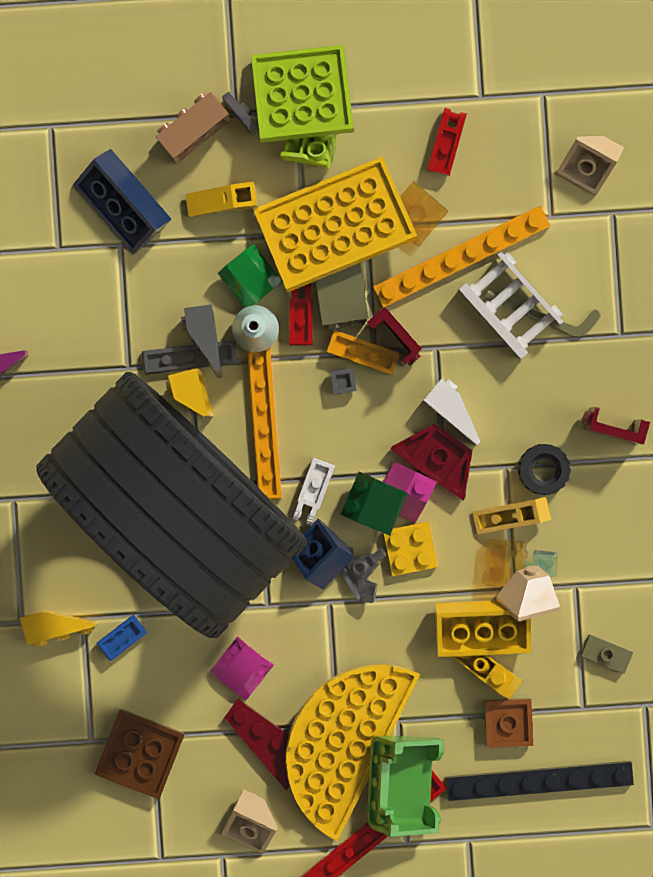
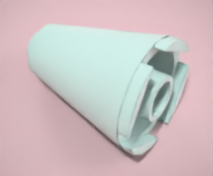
[232,305,279,352]

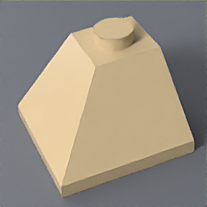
[556,136,624,195]
[496,565,560,621]
[221,789,278,854]

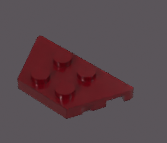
[390,423,473,501]

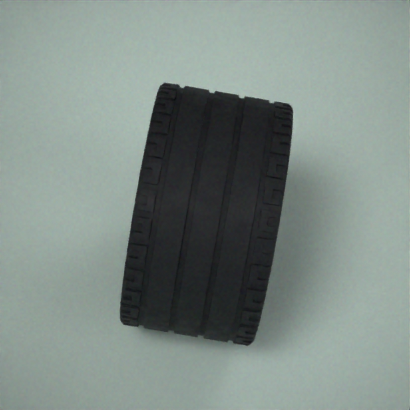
[36,372,307,638]

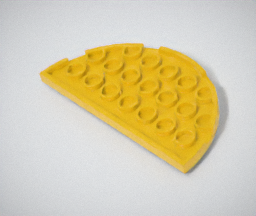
[286,664,421,841]

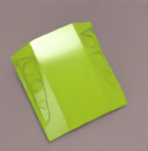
[280,134,337,170]

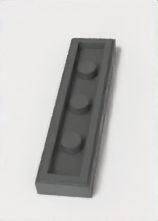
[142,340,237,374]

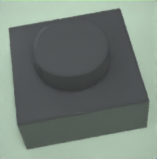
[330,368,357,394]

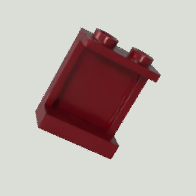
[366,307,422,366]
[582,407,650,445]

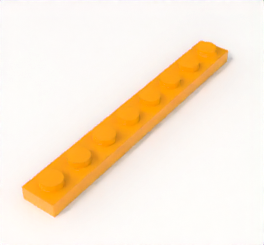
[373,205,550,308]

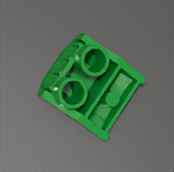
[217,244,283,308]

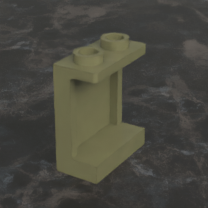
[316,263,369,330]

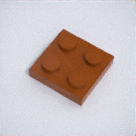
[484,698,533,748]

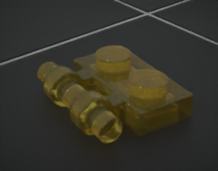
[483,539,528,587]

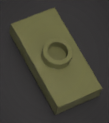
[581,634,633,674]

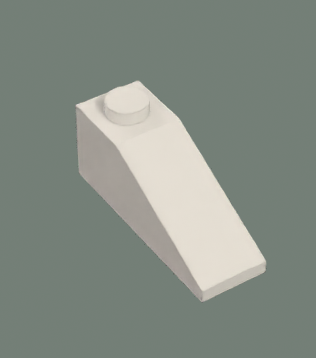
[423,378,480,445]

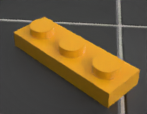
[327,330,400,375]

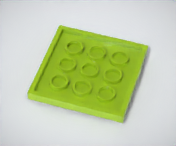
[251,45,354,143]

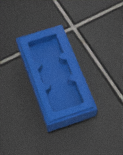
[96,614,148,661]

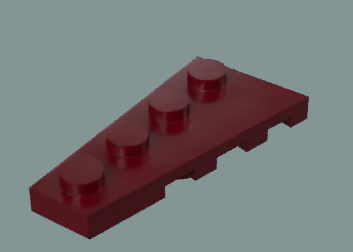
[224,698,290,791]

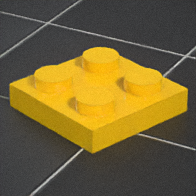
[384,521,438,576]

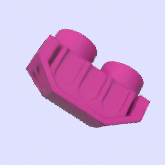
[210,636,275,700]

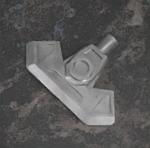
[340,546,387,603]

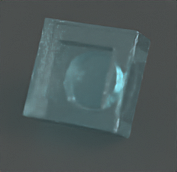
[533,550,558,577]

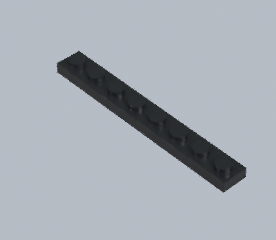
[446,761,634,801]

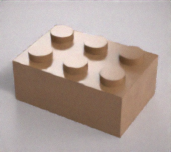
[156,92,231,164]

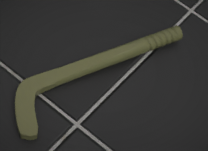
[485,289,601,337]

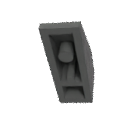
[181,304,222,378]

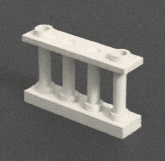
[459,252,564,359]

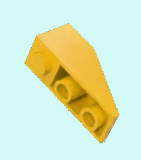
[186,181,258,217]
[20,610,97,647]
[451,655,523,699]

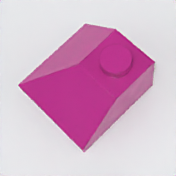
[384,462,437,523]

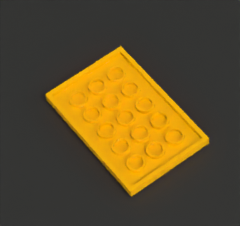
[253,156,418,293]

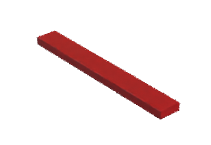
[300,770,447,877]

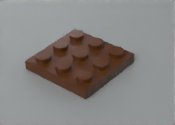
[94,708,185,800]

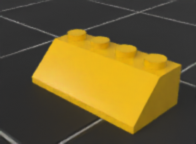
[165,368,213,417]
[435,601,531,657]

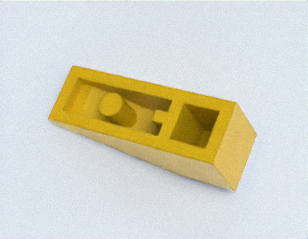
[472,497,551,535]

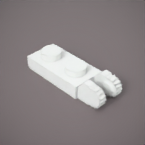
[293,458,335,526]

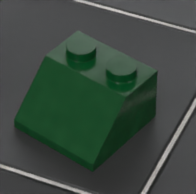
[340,471,408,536]

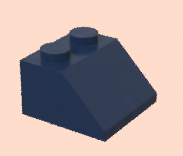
[292,518,354,589]

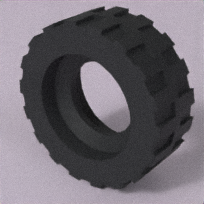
[518,444,571,495]

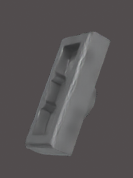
[222,91,259,135]

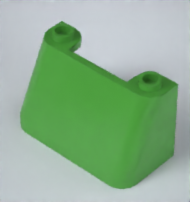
[367,736,444,837]

